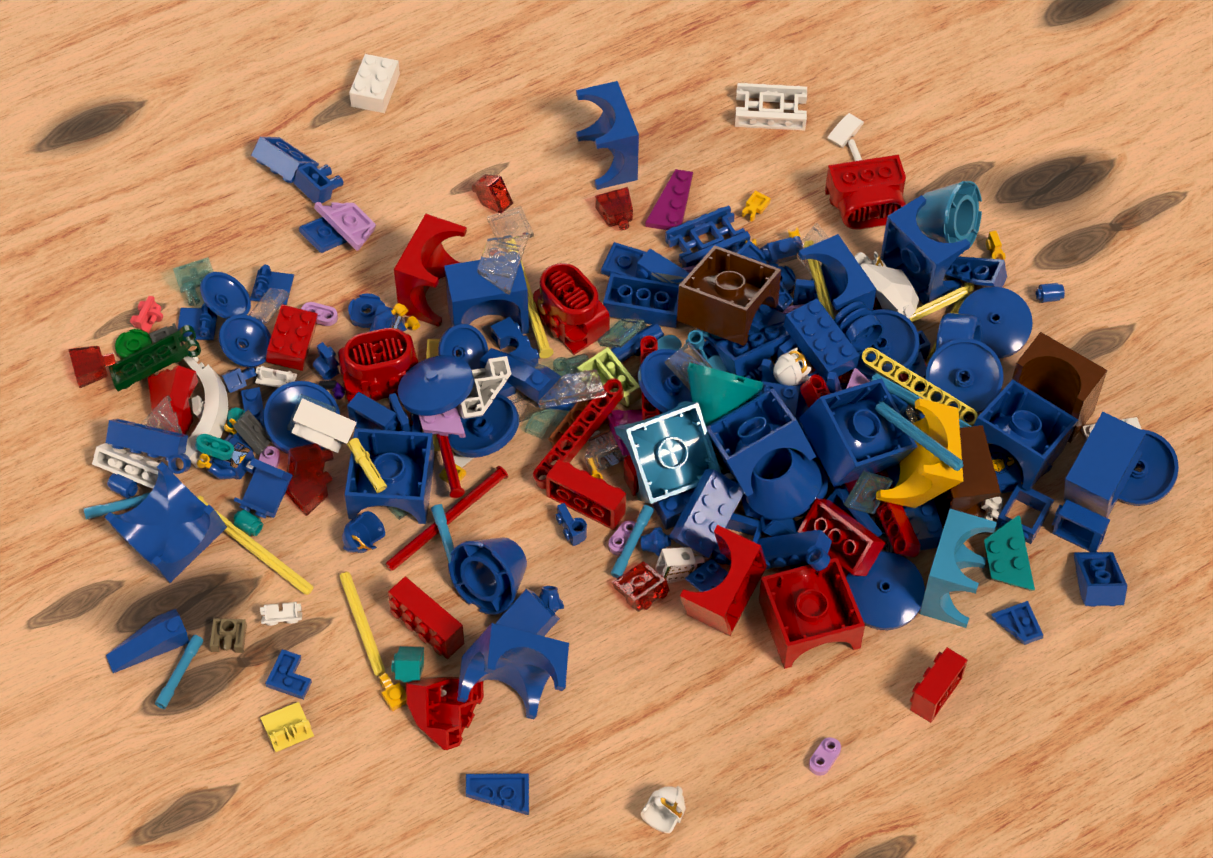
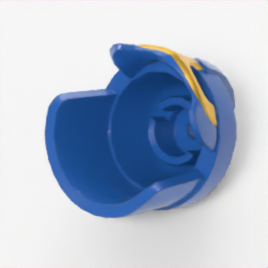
[342,511,386,553]

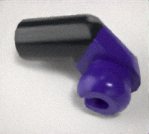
[319,380,345,400]

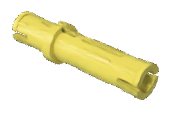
[347,438,387,493]

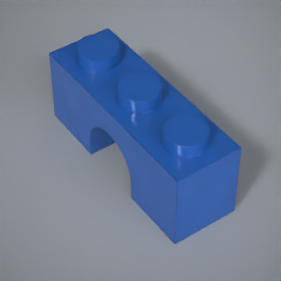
[491,317,540,364]

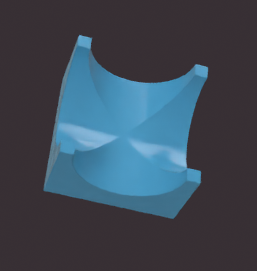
[614,401,721,504]
[920,509,997,628]

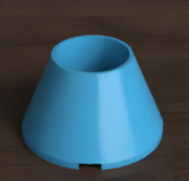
[916,181,982,254]

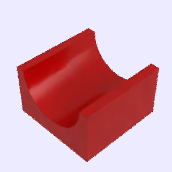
[680,525,767,636]
[759,557,865,669]

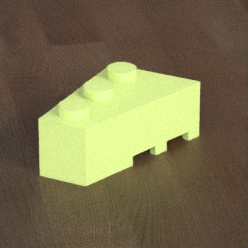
[577,347,642,407]

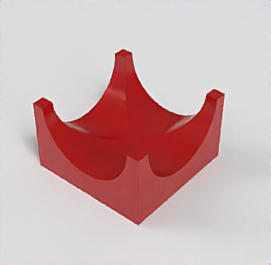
[394,213,467,327]

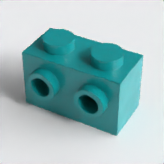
[391,646,424,682]

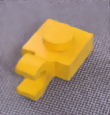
[986,231,1006,260]
[379,673,407,712]

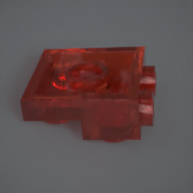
[612,561,670,612]

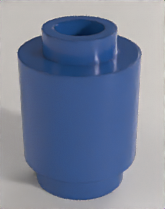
[1036,283,1065,303]
[107,473,138,499]

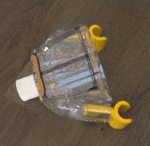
[585,429,628,479]

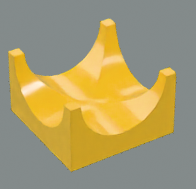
[876,398,963,508]

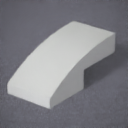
[828,113,864,148]

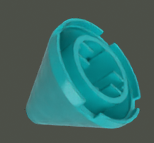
[687,362,764,445]

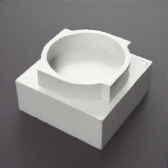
[291,398,357,453]

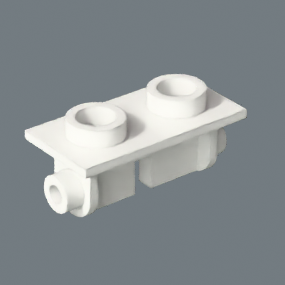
[255,366,297,388]
[260,602,302,626]

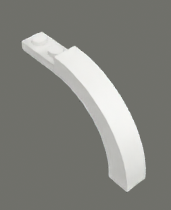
[183,356,228,468]

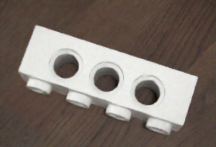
[92,443,174,489]

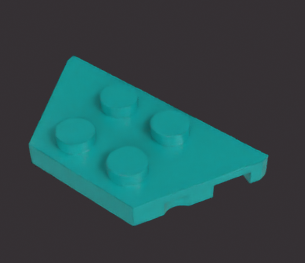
[984,515,1035,591]

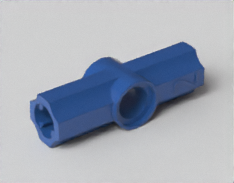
[610,323,664,362]

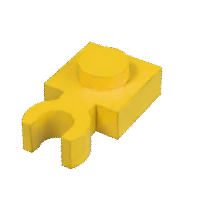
[742,190,771,222]

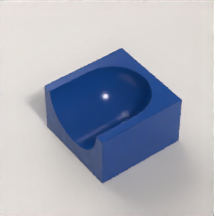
[445,254,529,334]
[799,378,918,487]
[974,379,1078,491]
[706,388,816,497]
[1064,411,1146,518]
[345,428,435,524]

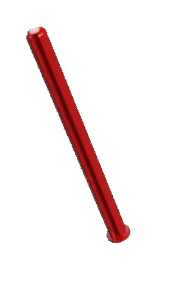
[436,434,465,498]
[385,466,508,571]

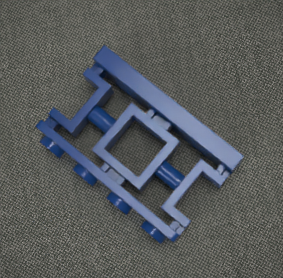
[665,205,751,268]

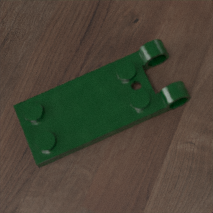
[109,325,201,392]

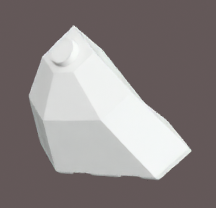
[860,263,919,319]
[457,356,511,419]

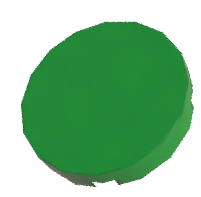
[115,329,153,360]

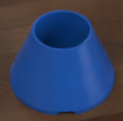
[745,448,822,520]
[448,537,527,615]

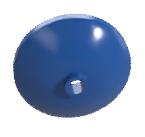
[200,272,251,319]
[219,314,271,367]
[438,324,488,370]

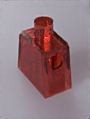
[472,174,513,214]
[595,187,633,230]
[68,346,116,388]
[287,443,334,485]
[285,469,332,516]

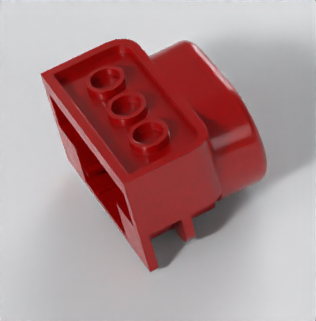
[825,154,906,230]
[533,263,610,355]
[337,328,418,404]

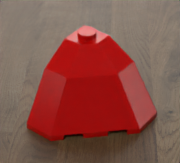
[148,365,198,435]
[406,677,484,750]

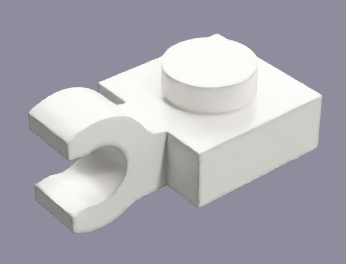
[981,497,1004,521]

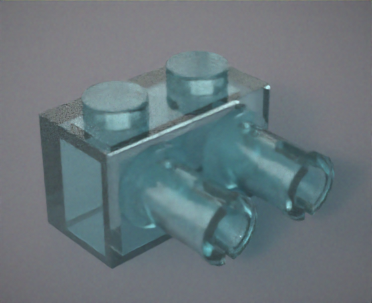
[173,257,213,306]

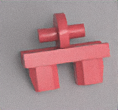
[130,296,163,333]

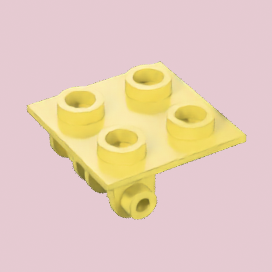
[261,702,314,752]

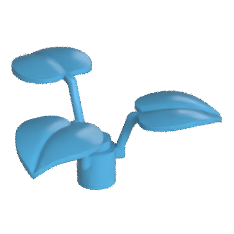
[649,330,727,372]

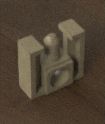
[210,618,247,653]

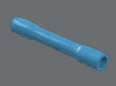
[84,492,151,520]
[431,504,454,564]
[610,505,654,579]
[155,635,204,709]

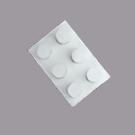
[349,54,400,113]

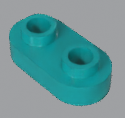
[195,434,234,460]

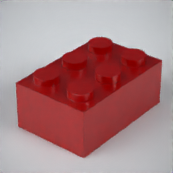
[266,304,318,371]
[910,647,968,723]

